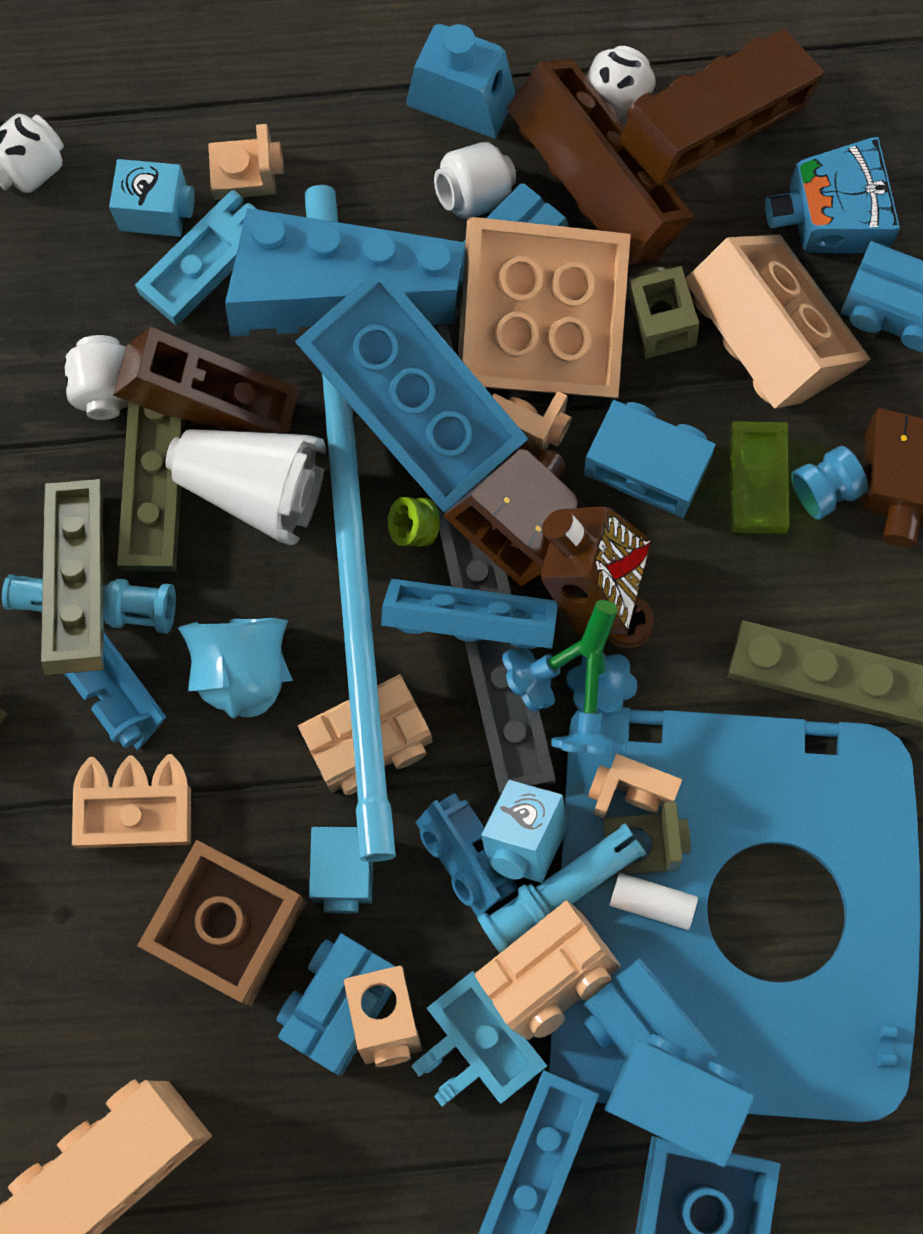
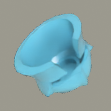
[178,618,294,719]

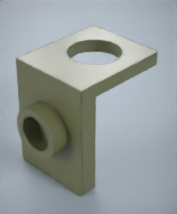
[603,802,691,876]

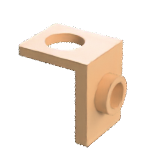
[344,966,422,1067]

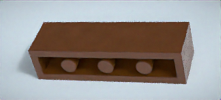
[619,29,825,187]
[506,59,695,266]

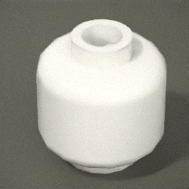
[434,142,516,218]

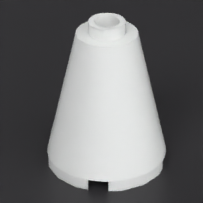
[166,429,326,545]

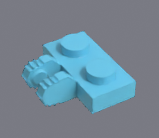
[411,971,547,1107]

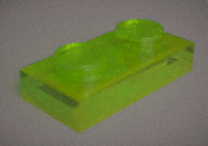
[730,421,790,534]

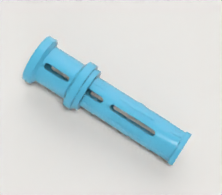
[2,574,176,634]
[477,823,646,953]

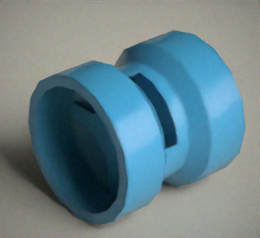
[791,446,869,520]

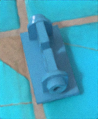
[64,633,166,750]
[415,793,518,917]

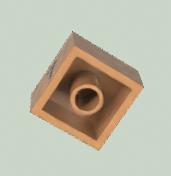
[137,840,307,1006]

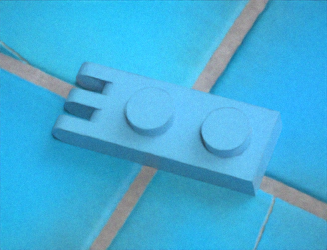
[135,190,258,326]

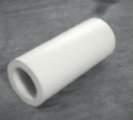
[609,872,698,930]

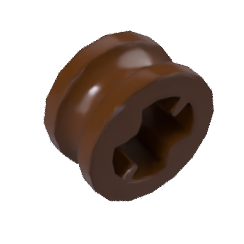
[607,596,654,650]

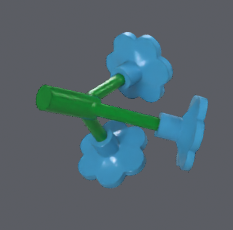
[502,600,637,754]

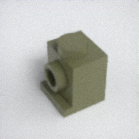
[629,266,699,359]

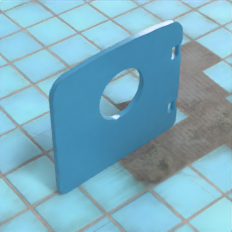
[549,707,920,1122]

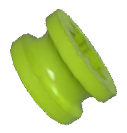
[388,497,440,547]

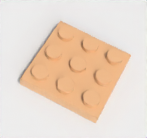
[458,217,631,399]

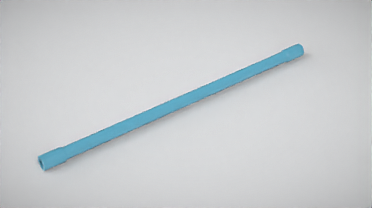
[304,185,396,862]

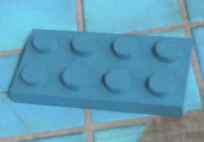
[295,266,528,513]

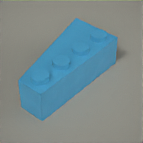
[225,208,465,337]

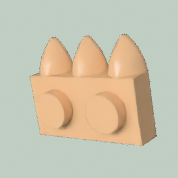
[72,754,191,848]

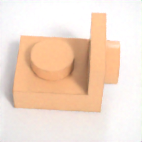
[208,124,284,200]
[493,391,572,457]
[588,754,682,819]

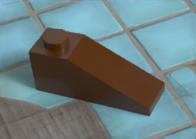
[113,327,299,434]

